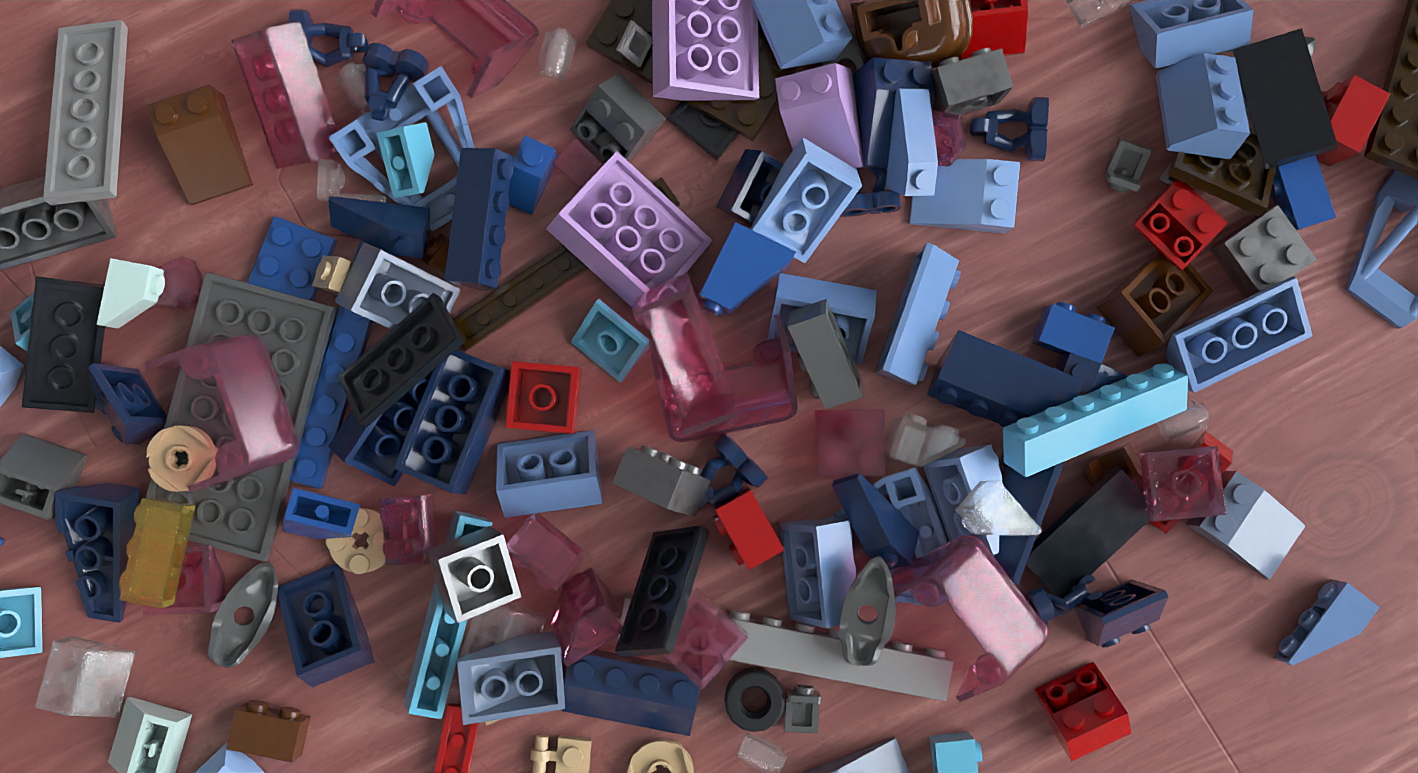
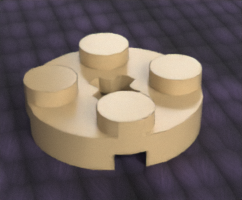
[146,425,219,492]
[326,508,395,574]
[628,738,694,773]

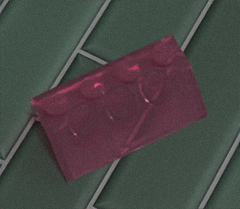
[231,21,339,169]

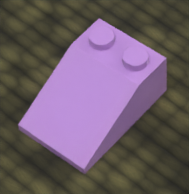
[775,63,864,169]

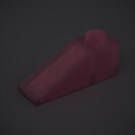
[151,256,204,311]

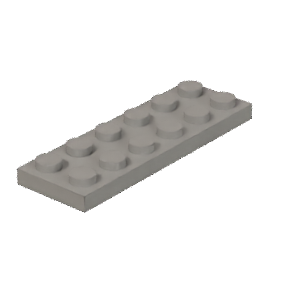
[43,20,128,205]

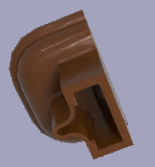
[850,0,973,68]

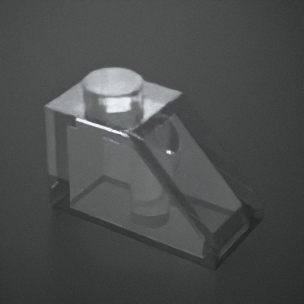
[955,480,1042,535]

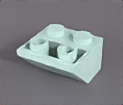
[108,697,193,773]

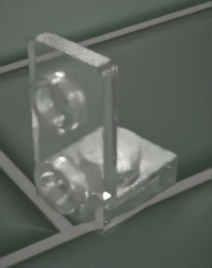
[317,159,390,208]

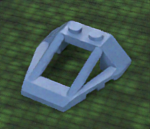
[328,66,474,231]
[1345,170,1418,329]
[828,467,960,605]

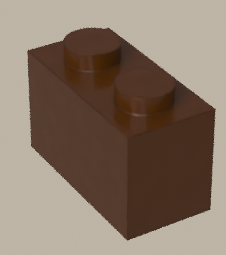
[226,700,310,763]

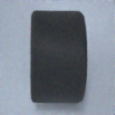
[725,667,785,732]

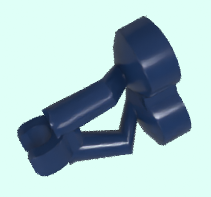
[289,9,369,74]
[363,43,429,121]
[970,97,1049,162]
[840,137,901,217]
[699,432,769,510]
[1018,575,1103,631]

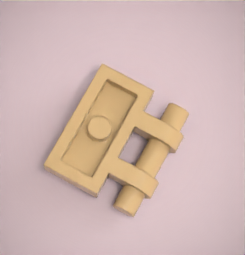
[530,735,592,773]

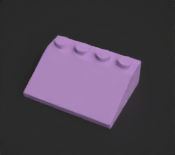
[652,0,759,101]
[546,151,713,318]

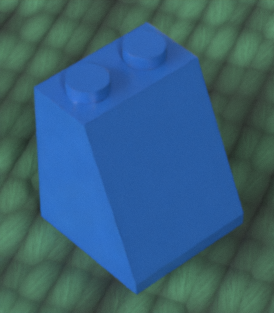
[699,222,796,317]

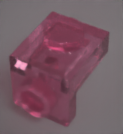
[931,110,966,167]

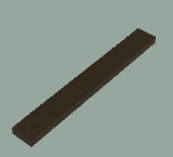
[453,177,680,351]

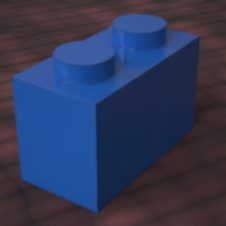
[1270,155,1336,231]
[1031,301,1115,363]

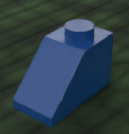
[508,135,559,215]
[283,488,360,539]

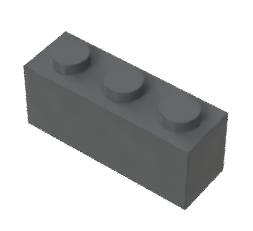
[784,299,862,409]

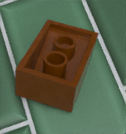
[147,84,253,205]
[1096,251,1213,357]

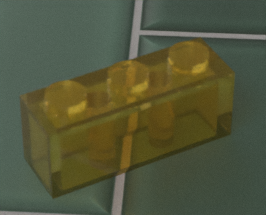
[119,497,195,609]

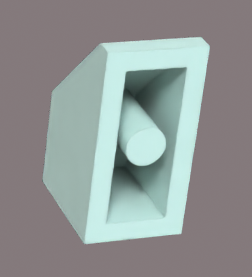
[97,258,165,329]

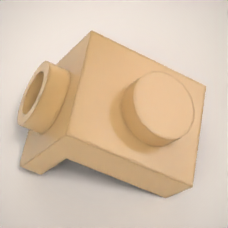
[312,255,352,296]

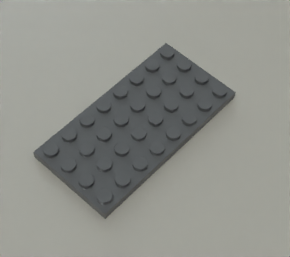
[138,272,337,562]

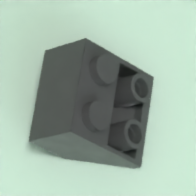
[570,73,666,164]
[0,434,88,519]

